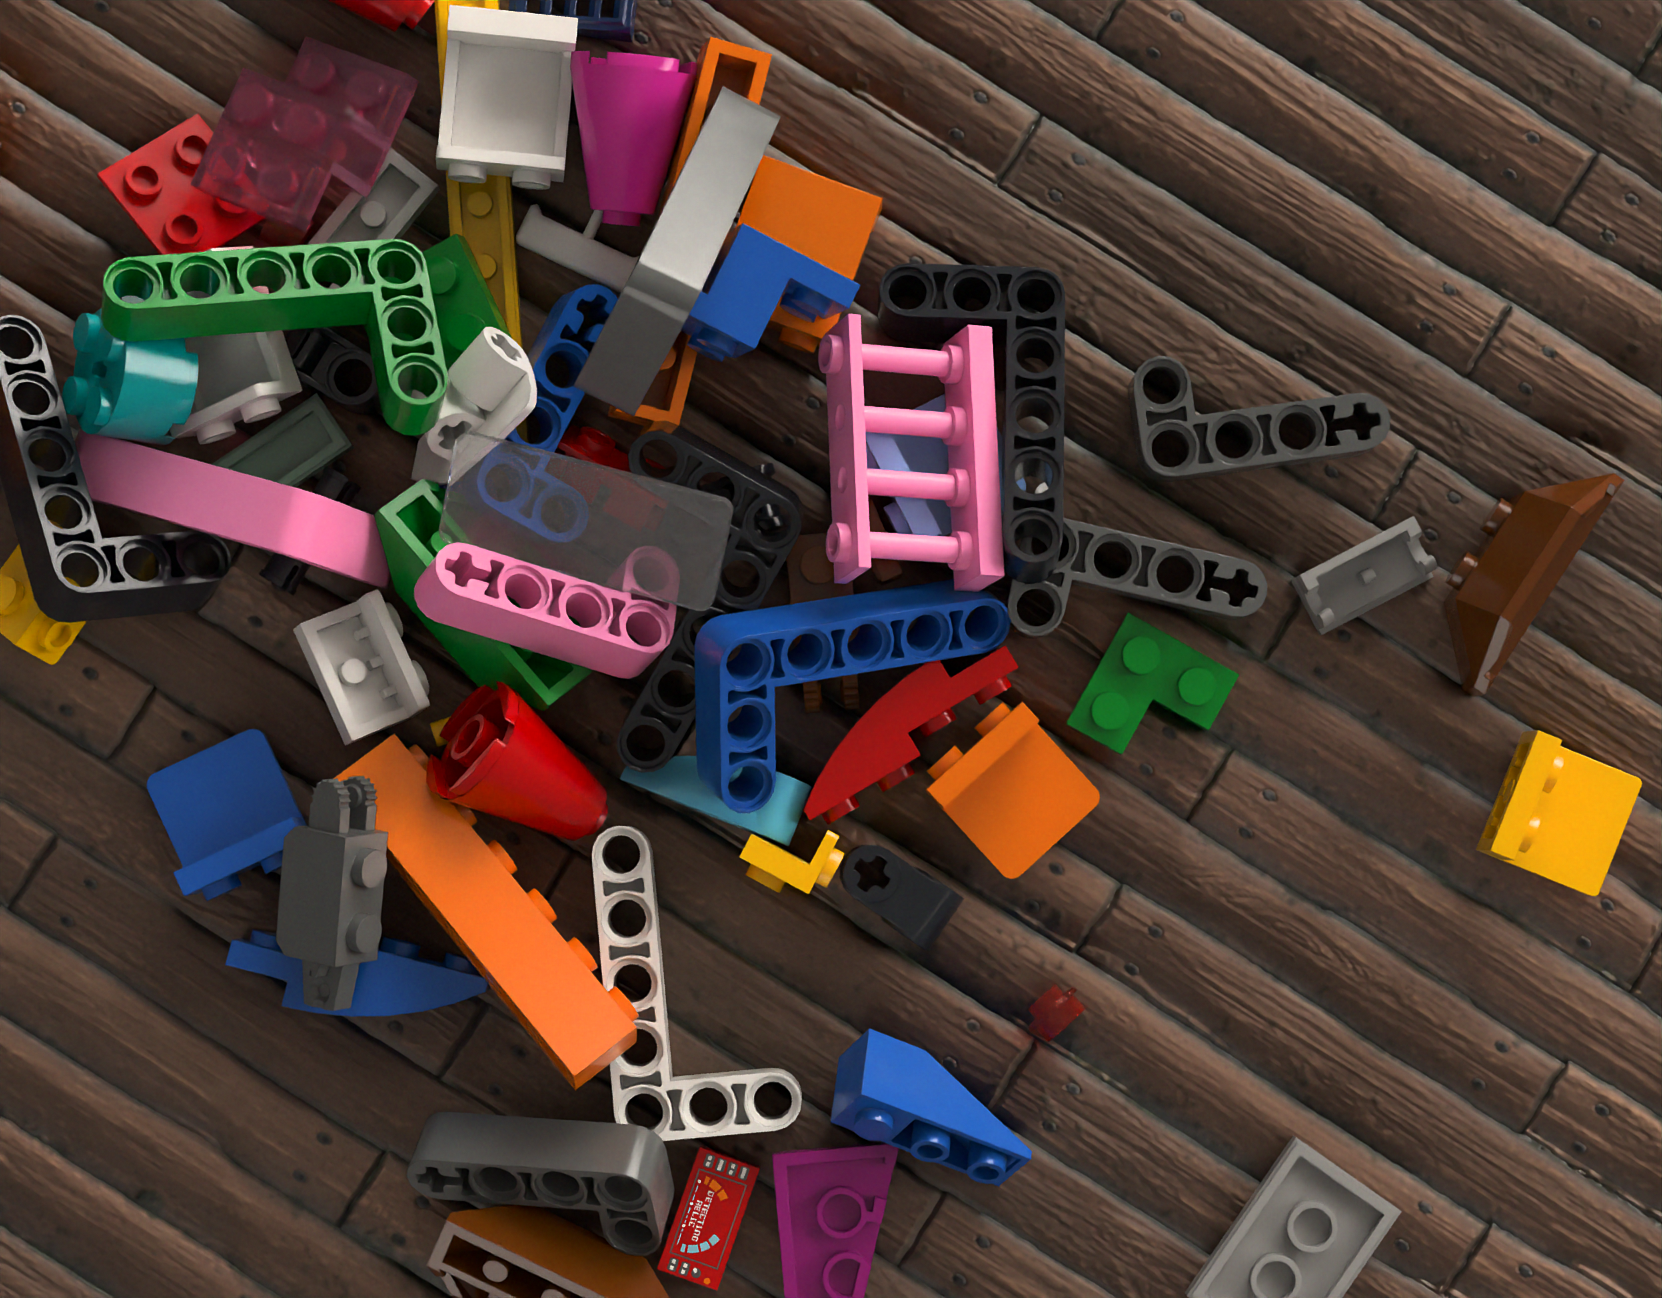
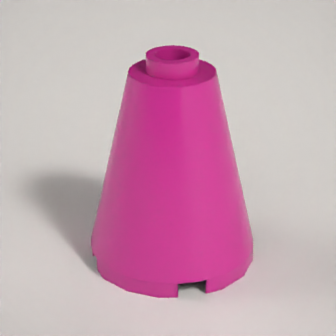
[570,51,697,227]

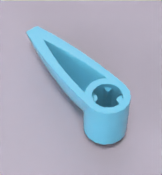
[620,756,812,847]

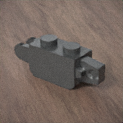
[276,776,388,1011]

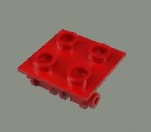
[97,113,276,255]

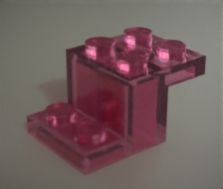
[190,36,419,233]

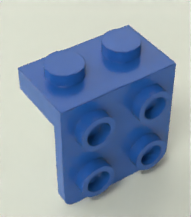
[147,729,307,902]

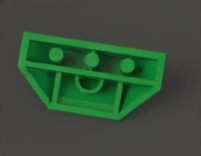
[374,478,592,711]

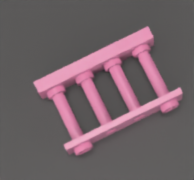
[818,314,1005,592]

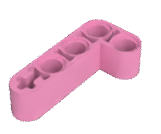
[414,542,681,679]

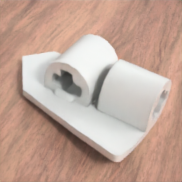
[411,327,537,486]

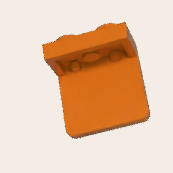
[925,702,1100,879]

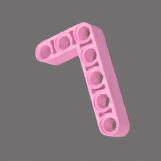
[75,429,391,589]

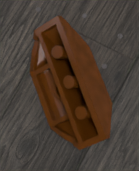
[1444,473,1625,697]
[426,1205,669,1298]

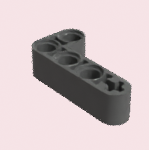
[1128,356,1390,482]
[1005,518,1267,639]
[407,1112,675,1256]

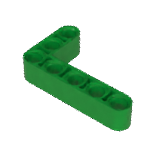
[101,239,448,436]

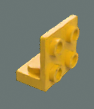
[1476,730,1642,896]

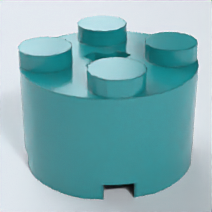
[62,308,199,445]

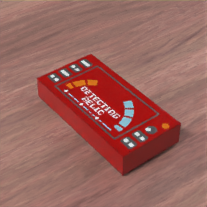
[657,1145,760,1290]

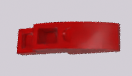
[803,645,1019,825]

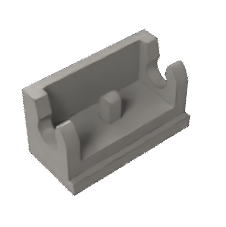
[1291,516,1437,636]

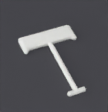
[516,204,639,293]

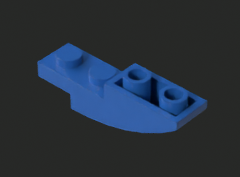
[225,929,492,1017]

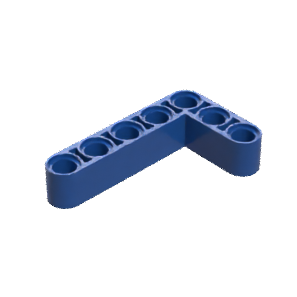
[694,579,1011,813]

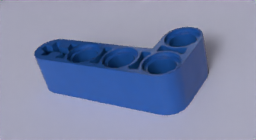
[463,284,618,544]

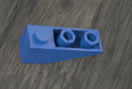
[831,1028,1032,1186]

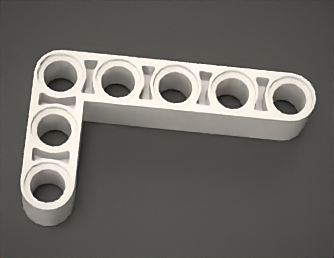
[592,825,802,1141]

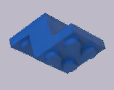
[681,223,860,362]

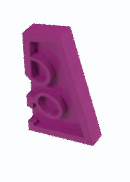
[772,1142,899,1298]

